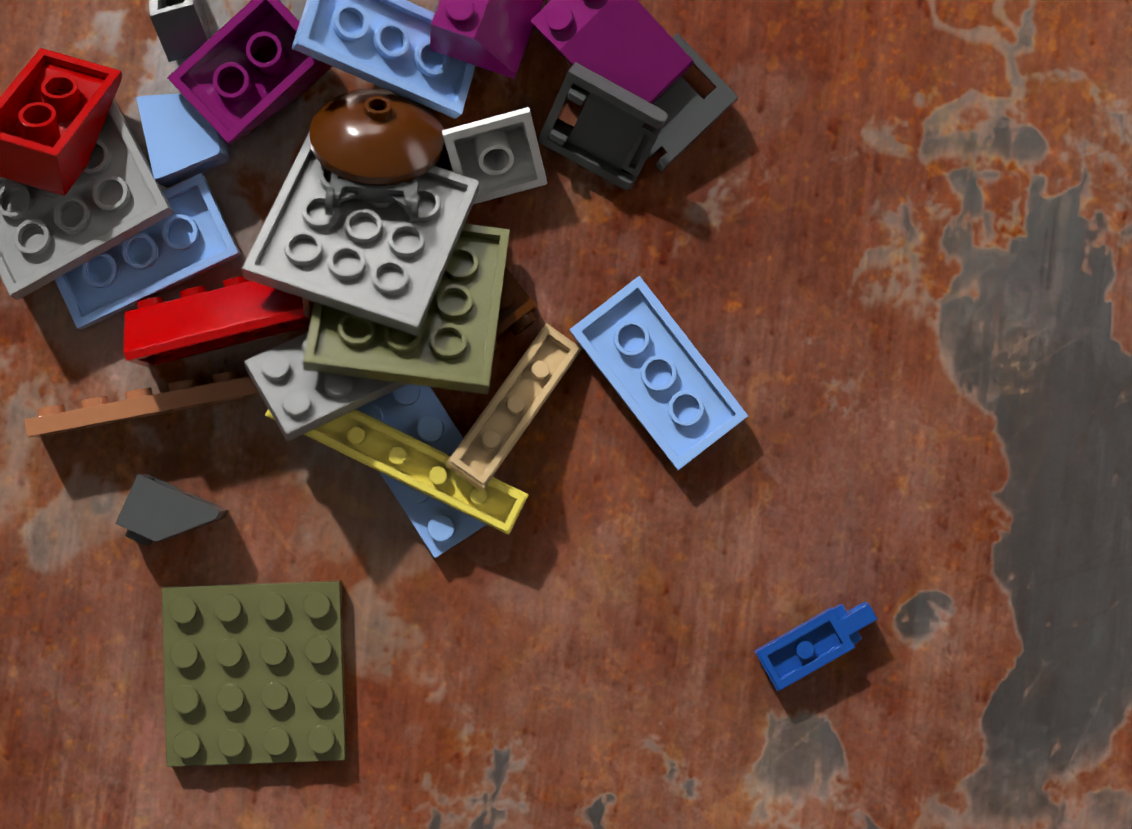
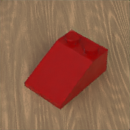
[0,48,122,196]

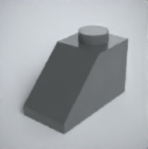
[149,0,210,62]
[115,474,228,546]

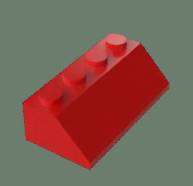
[124,276,314,367]

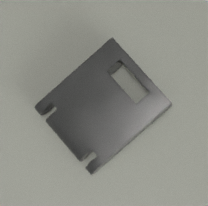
[648,33,738,172]
[537,62,668,190]

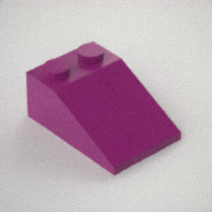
[167,0,333,145]
[530,0,694,104]

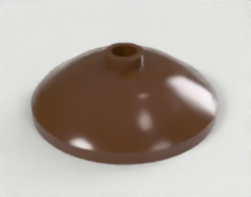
[309,88,444,185]

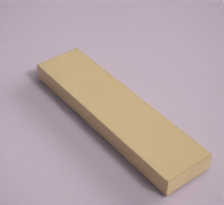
[445,323,582,491]

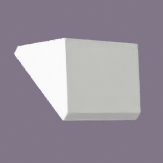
[442,107,548,204]

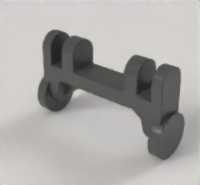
[325,172,419,222]

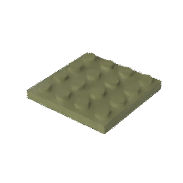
[303,223,510,394]
[162,580,347,767]

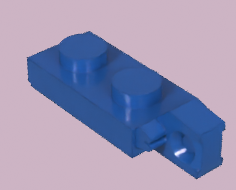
[754,601,878,691]

